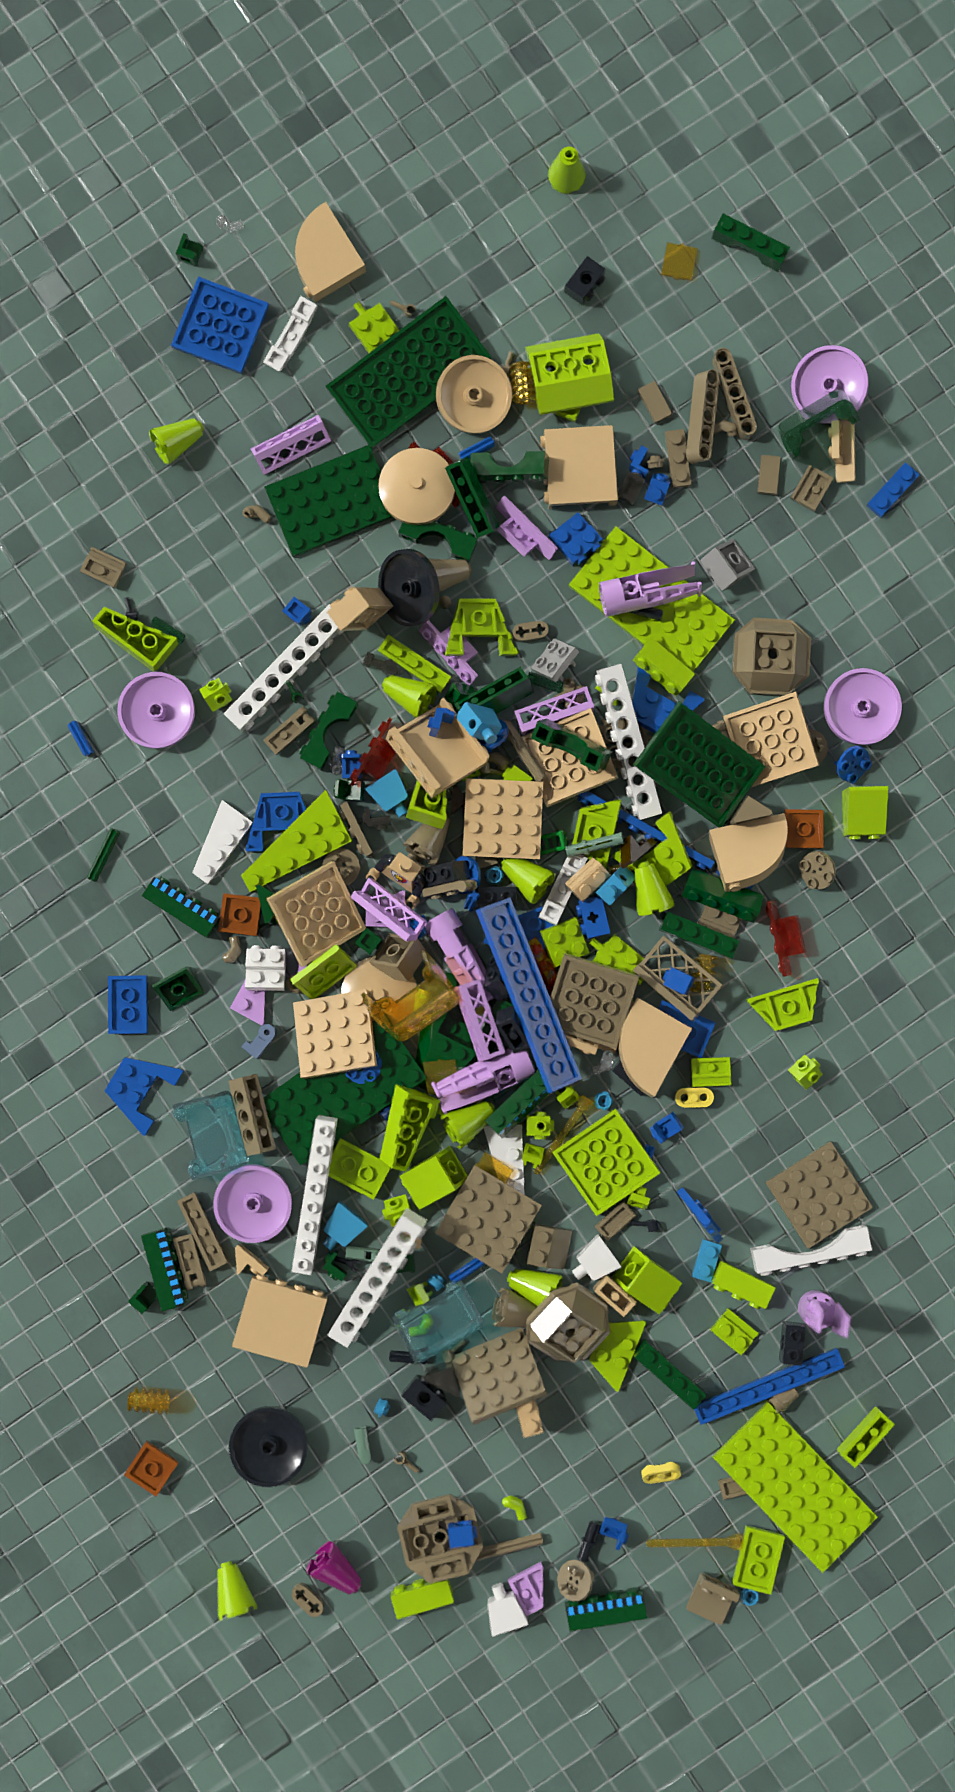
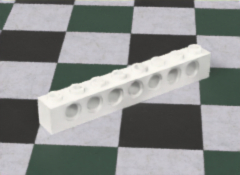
[224,604,344,732]
[595,664,662,820]
[292,1115,338,1275]
[328,1208,427,1347]

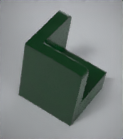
[176,233,203,267]
[445,682,476,709]
[355,928,382,955]
[396,1252,416,1273]
[127,1281,158,1314]

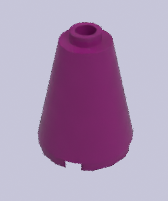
[307,1541,361,1595]

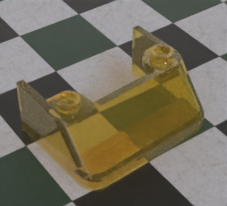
[361,950,460,1041]

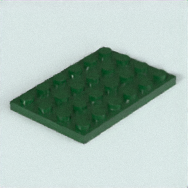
[264,445,393,557]
[633,701,766,828]

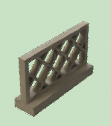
[633,935,723,1021]

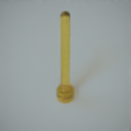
[533,1094,595,1175]
[646,1534,741,1550]

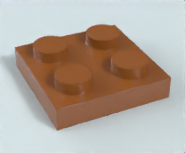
[784,809,824,849]
[218,893,261,936]
[124,1440,179,1496]

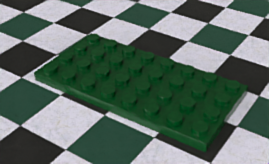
[325,296,492,449]
[263,1014,427,1166]

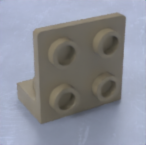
[686,1572,740,1625]

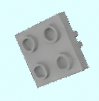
[531,639,579,682]

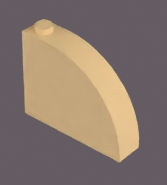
[295,202,366,302]
[709,813,788,892]
[619,998,692,1097]

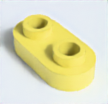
[674,1087,714,1108]
[641,1462,681,1484]

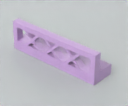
[251,415,331,474]
[514,686,594,736]
[351,878,427,941]
[454,979,505,1061]

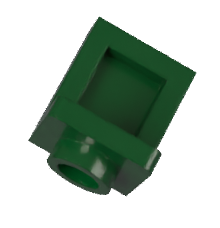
[333,779,365,801]
[323,1250,347,1282]

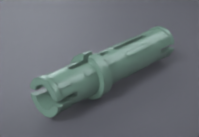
[565,832,625,858]

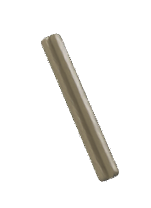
[504,720,547,782]
[476,1533,543,1561]

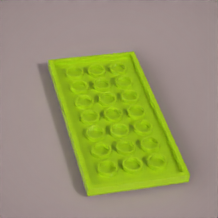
[568,526,735,672]
[712,1402,877,1573]

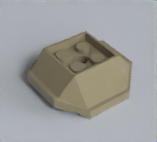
[732,618,811,696]
[526,1282,610,1363]
[397,1494,483,1583]

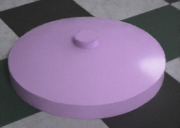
[791,345,869,424]
[824,668,902,745]
[117,672,195,749]
[213,1165,292,1243]

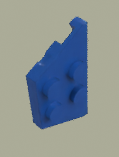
[677,1187,723,1244]

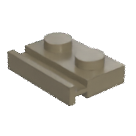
[790,464,833,512]
[80,547,127,588]
[698,905,741,938]

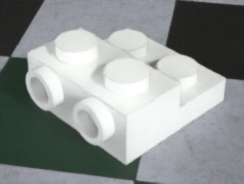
[245,945,286,991]

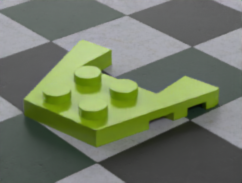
[445,598,518,656]
[611,811,692,886]

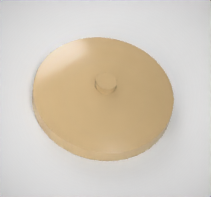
[436,355,512,434]
[379,448,455,525]
[341,957,418,1030]

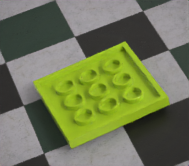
[552,1108,660,1216]

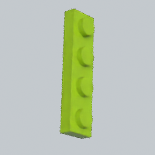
[378,635,451,693]

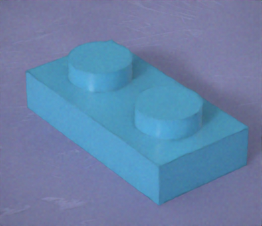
[692,1239,722,1283]

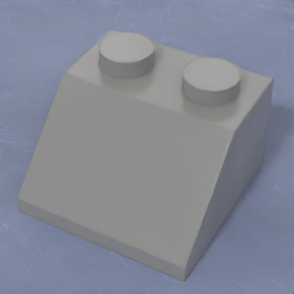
[700,538,755,591]

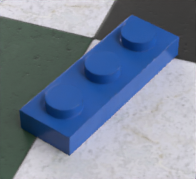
[866,462,919,518]

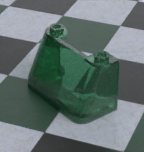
[778,389,860,459]

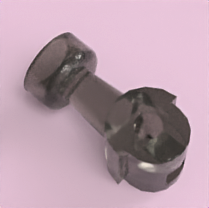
[362,652,398,677]

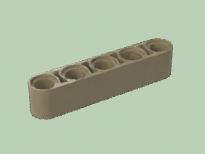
[712,348,757,441]
[686,369,719,464]

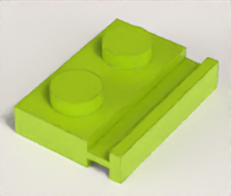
[691,1057,731,1087]
[710,1308,759,1355]

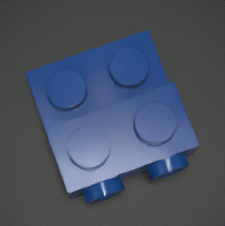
[549,512,602,566]

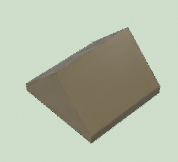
[729,796,772,825]

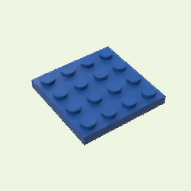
[171,276,269,374]

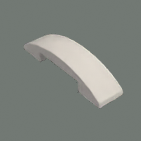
[263,296,317,372]
[539,855,588,925]

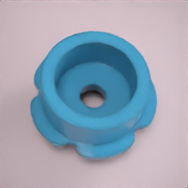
[485,866,504,885]
[594,1091,613,1111]
[427,1273,445,1291]
[374,1398,390,1417]
[740,1588,759,1606]

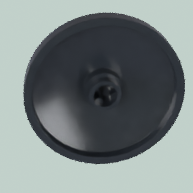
[378,549,440,627]
[229,1406,308,1487]

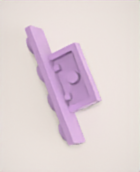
[496,496,558,560]
[419,620,478,685]

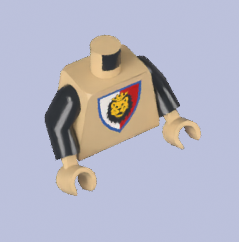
[366,852,426,909]

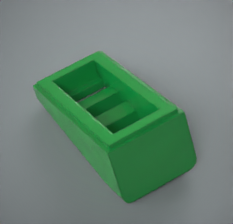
[540,830,569,856]

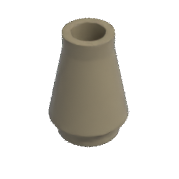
[769,1388,799,1413]

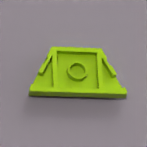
[572,799,622,870]
[746,978,819,1031]
[589,1320,646,1392]

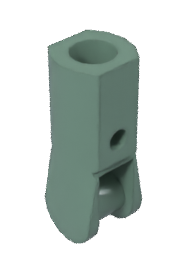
[345,1245,380,1262]
[354,1426,371,1464]

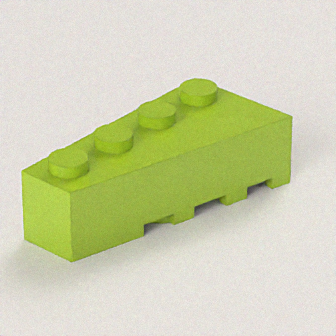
[92,607,179,672]
[405,780,447,829]
[380,1085,437,1172]

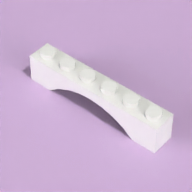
[750,1225,872,1276]

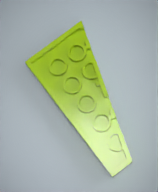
[241,790,352,892]

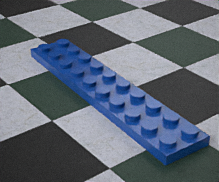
[476,898,582,1093]

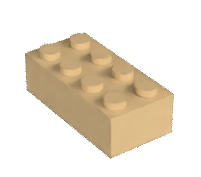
[327,587,393,631]

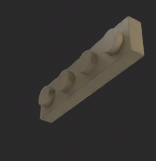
[177,1192,228,1271]

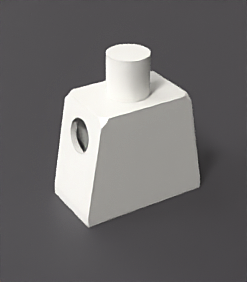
[572,1234,621,1281]
[488,1583,528,1636]

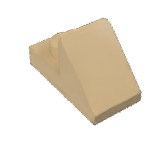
[235,1243,270,1276]

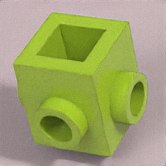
[199,677,232,712]
[788,1054,823,1090]
[526,1111,554,1139]
[382,1194,412,1227]

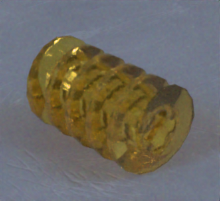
[510,361,536,405]
[690,954,718,993]
[127,1387,170,1415]

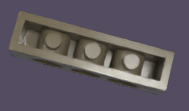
[228,1074,276,1156]

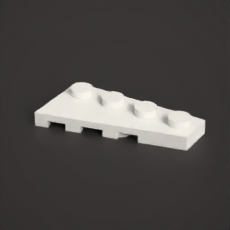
[192,800,253,884]
[484,1124,524,1194]

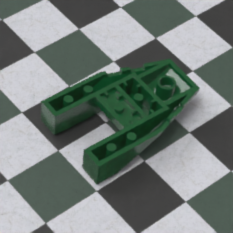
[416,972,513,1098]

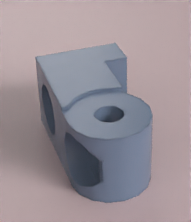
[242,1024,277,1059]

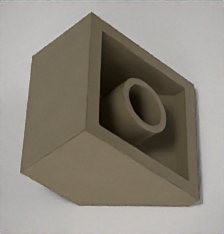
[369,933,428,982]
[526,1223,572,1269]

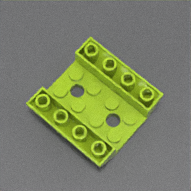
[525,333,614,415]

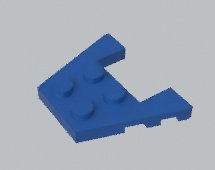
[632,667,704,734]
[246,791,307,851]
[104,1057,184,1136]

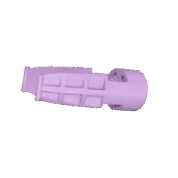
[599,562,702,617]
[424,908,494,1008]
[431,1048,535,1114]
[798,1290,851,1337]

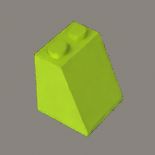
[842,786,888,840]
[399,1145,468,1210]
[611,1246,682,1315]

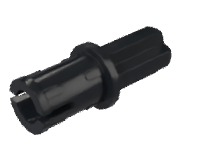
[577,1521,600,1562]

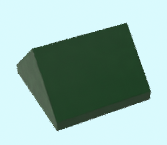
[256,885,277,925]
[152,966,204,1011]

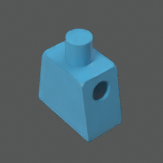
[456,702,502,744]
[365,769,409,818]
[596,866,635,905]
[323,1201,369,1250]

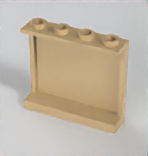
[540,425,618,509]
[386,698,490,798]
[232,1274,327,1367]

